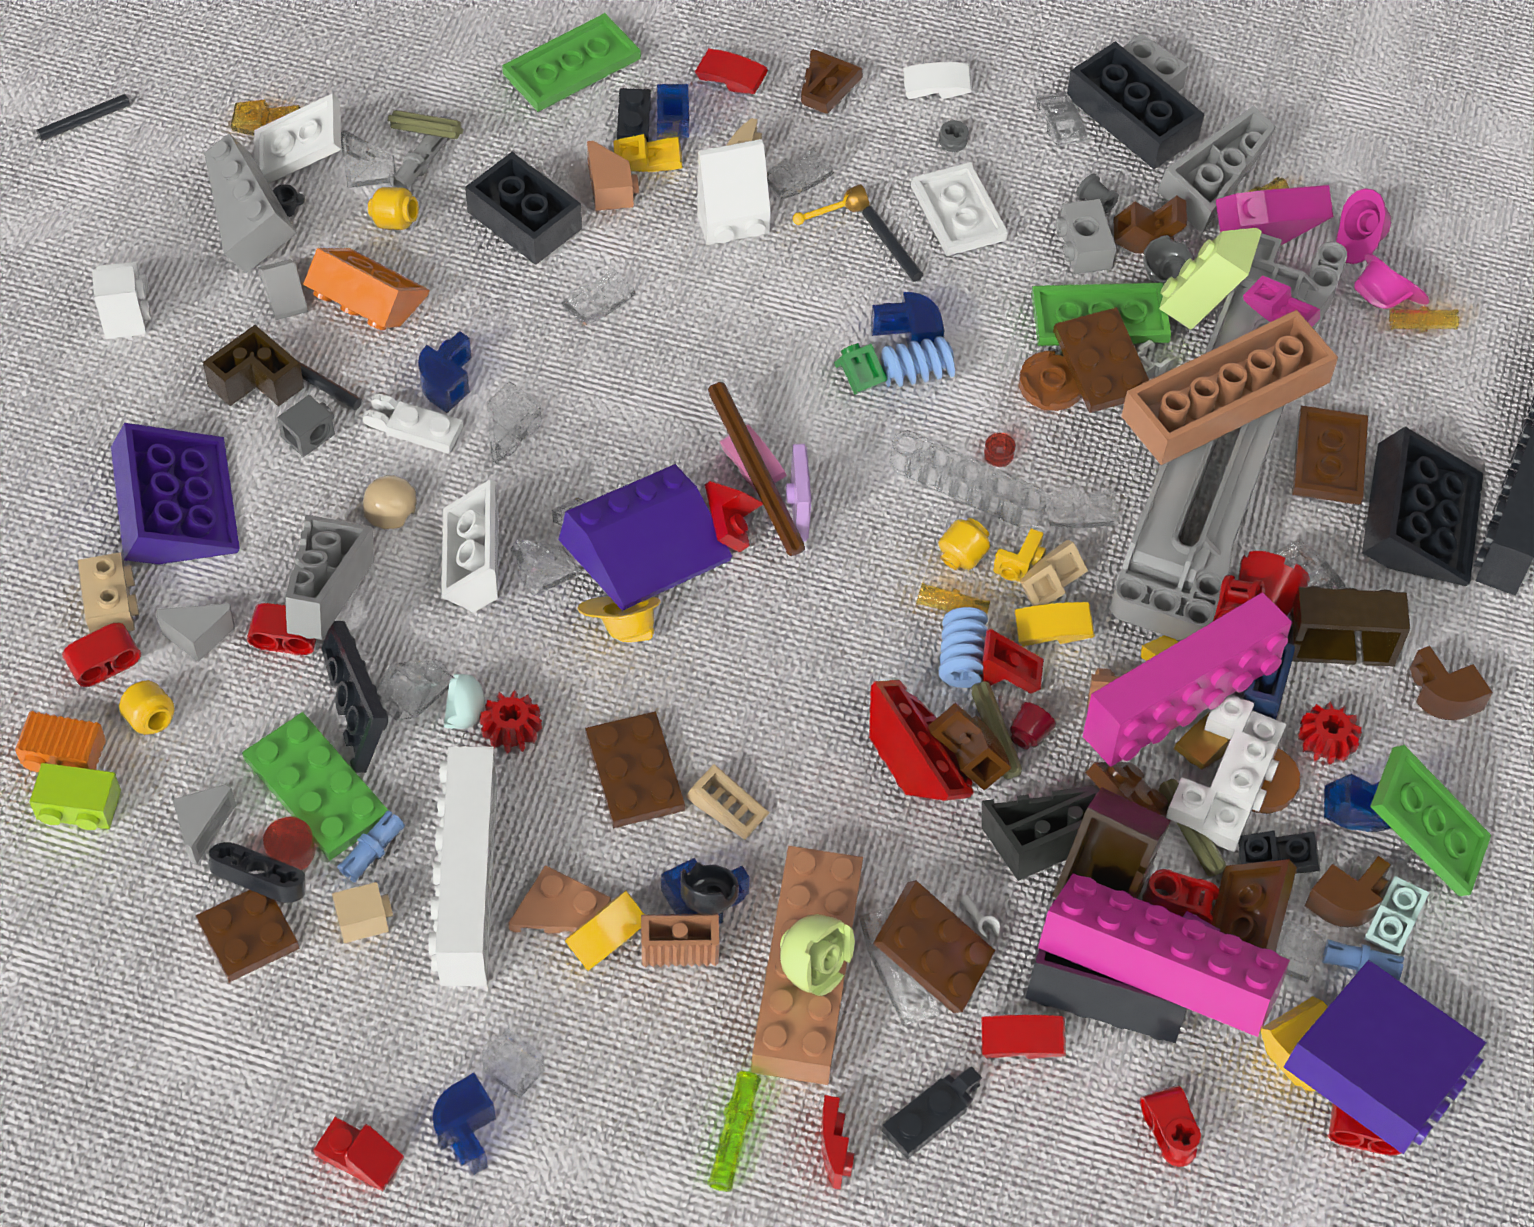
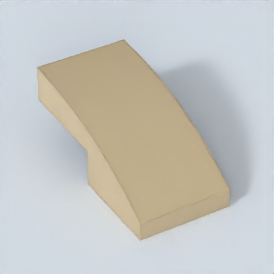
[1020,540,1088,606]

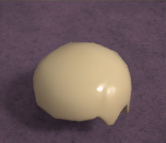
[363,475,417,529]

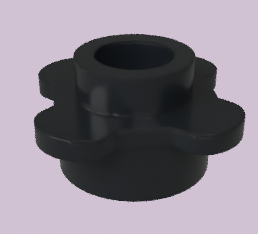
[272,184,305,217]

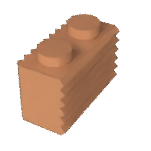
[641,914,719,968]

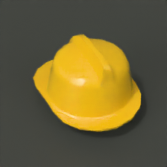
[577,596,661,642]

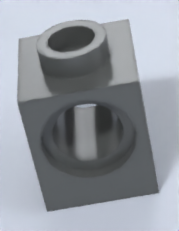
[277,394,335,457]

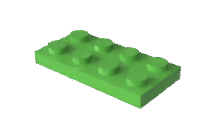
[502,13,641,112]
[1031,283,1171,346]
[242,712,389,860]
[1370,745,1491,896]

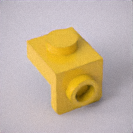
[993,528,1046,582]

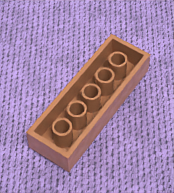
[1121,310,1338,465]
[751,846,863,1085]

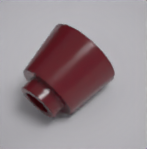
[1010,702,1056,750]

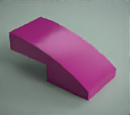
[1243,275,1320,327]

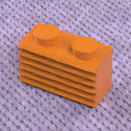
[15,711,106,772]

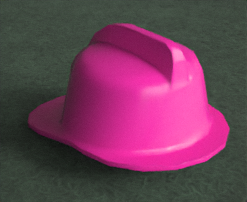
[1336,188,1391,264]
[1354,253,1430,309]

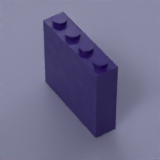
[1283,960,1487,1155]

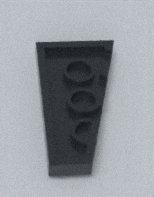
[321,621,388,773]

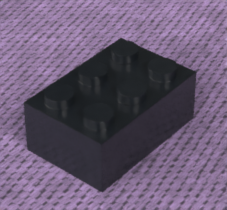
[465,152,582,265]

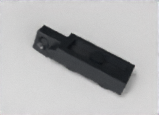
[881,1066,982,1160]

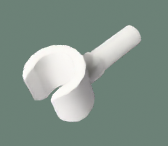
[961,895,1000,941]

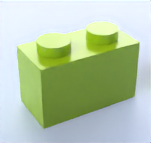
[29,763,121,830]

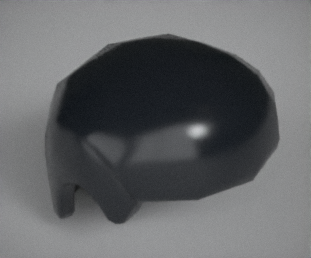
[681,862,739,915]

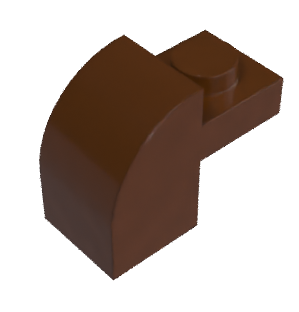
[1113,195,1187,254]
[1410,646,1493,720]
[928,703,1012,791]
[1304,856,1391,928]

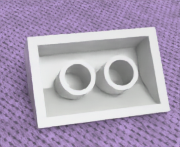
[441,479,499,613]

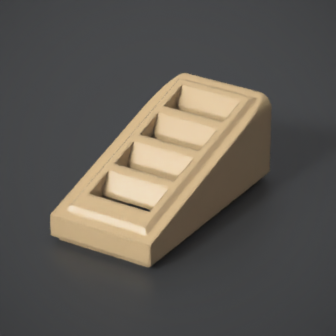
[686,764,770,840]

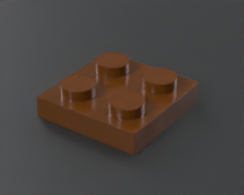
[1085,762,1170,820]
[195,890,300,983]

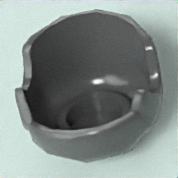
[1143,235,1195,286]

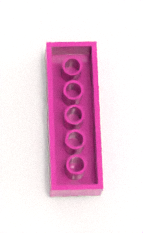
[1082,592,1292,767]
[1038,874,1290,1037]

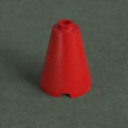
[1238,550,1310,616]

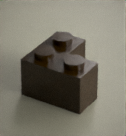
[202,325,304,407]

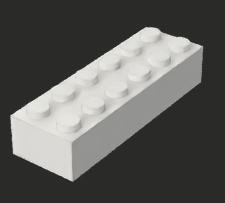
[429,746,498,986]

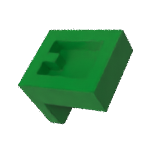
[834,343,887,395]

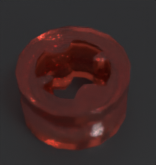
[984,432,1016,467]

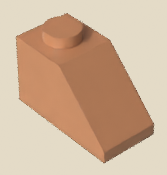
[587,141,639,211]

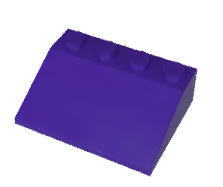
[111,422,240,565]
[558,464,732,611]

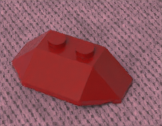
[869,680,974,801]

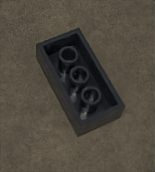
[1066,41,1204,169]

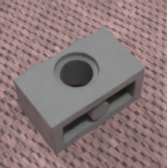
[1056,199,1116,274]

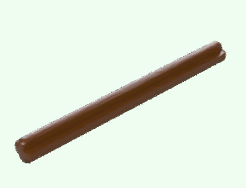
[708,382,805,557]

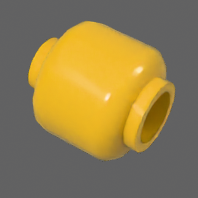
[368,187,419,230]
[938,518,990,570]
[119,680,175,735]

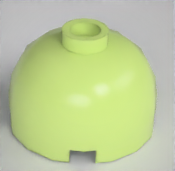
[780,914,855,996]

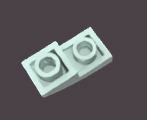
[1364,876,1429,956]

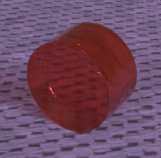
[263,817,316,870]

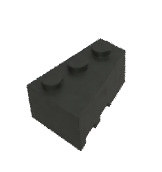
[981,785,1100,881]

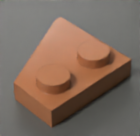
[508,865,611,933]

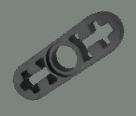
[209,842,306,903]

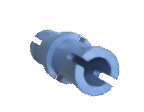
[337,811,405,882]
[1322,939,1404,980]

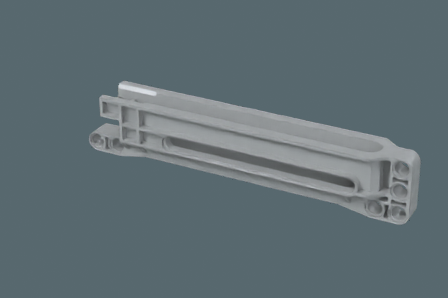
[1110,233,1347,641]

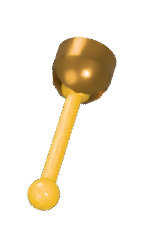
[793,184,870,225]

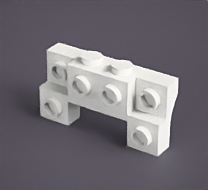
[1166,694,1287,852]

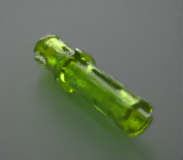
[707,1071,761,1192]

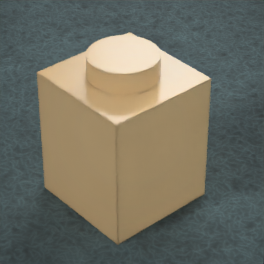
[332,882,393,943]

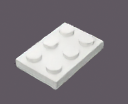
[254,93,341,184]
[911,162,1008,256]

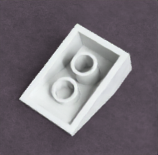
[697,139,770,245]

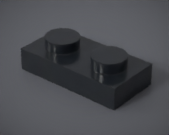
[617,88,651,142]

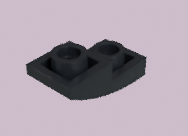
[1238,830,1321,874]

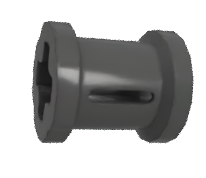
[1076,174,1119,214]

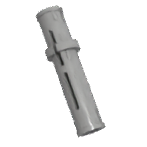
[390,116,451,189]

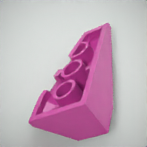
[1216,185,1334,245]

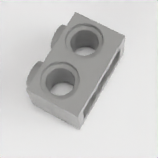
[1123,33,1189,92]

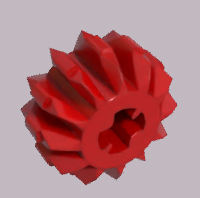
[480,690,542,754]
[1298,701,1362,766]

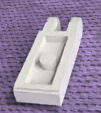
[362,393,463,453]

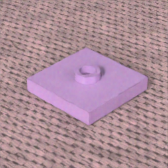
[786,444,811,541]

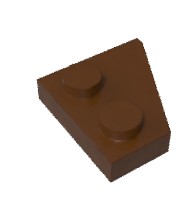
[801,49,863,114]

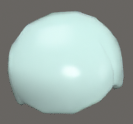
[444,674,485,729]

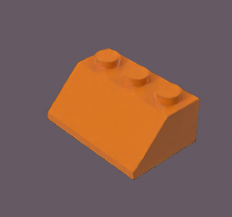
[303,248,430,330]

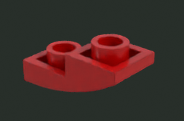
[695,48,768,94]
[981,1015,1066,1059]
[821,1095,855,1190]

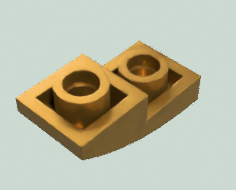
[1174,711,1230,770]

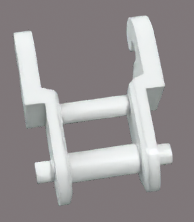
[1137,340,1174,379]

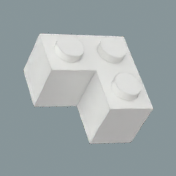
[92,261,151,339]

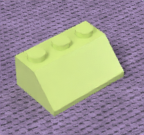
[1159,228,1262,330]

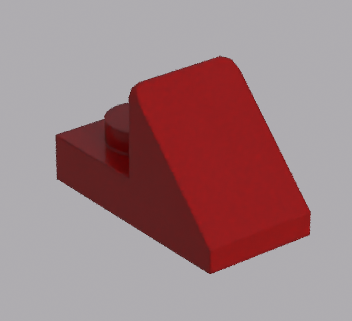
[704,481,763,552]
[983,629,1044,694]
[313,1117,404,1192]

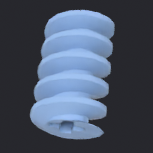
[881,336,955,387]
[939,607,988,688]

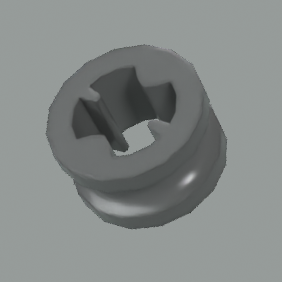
[939,120,969,152]

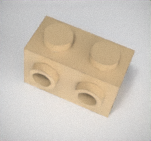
[78,552,139,633]

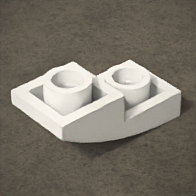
[903,62,972,99]

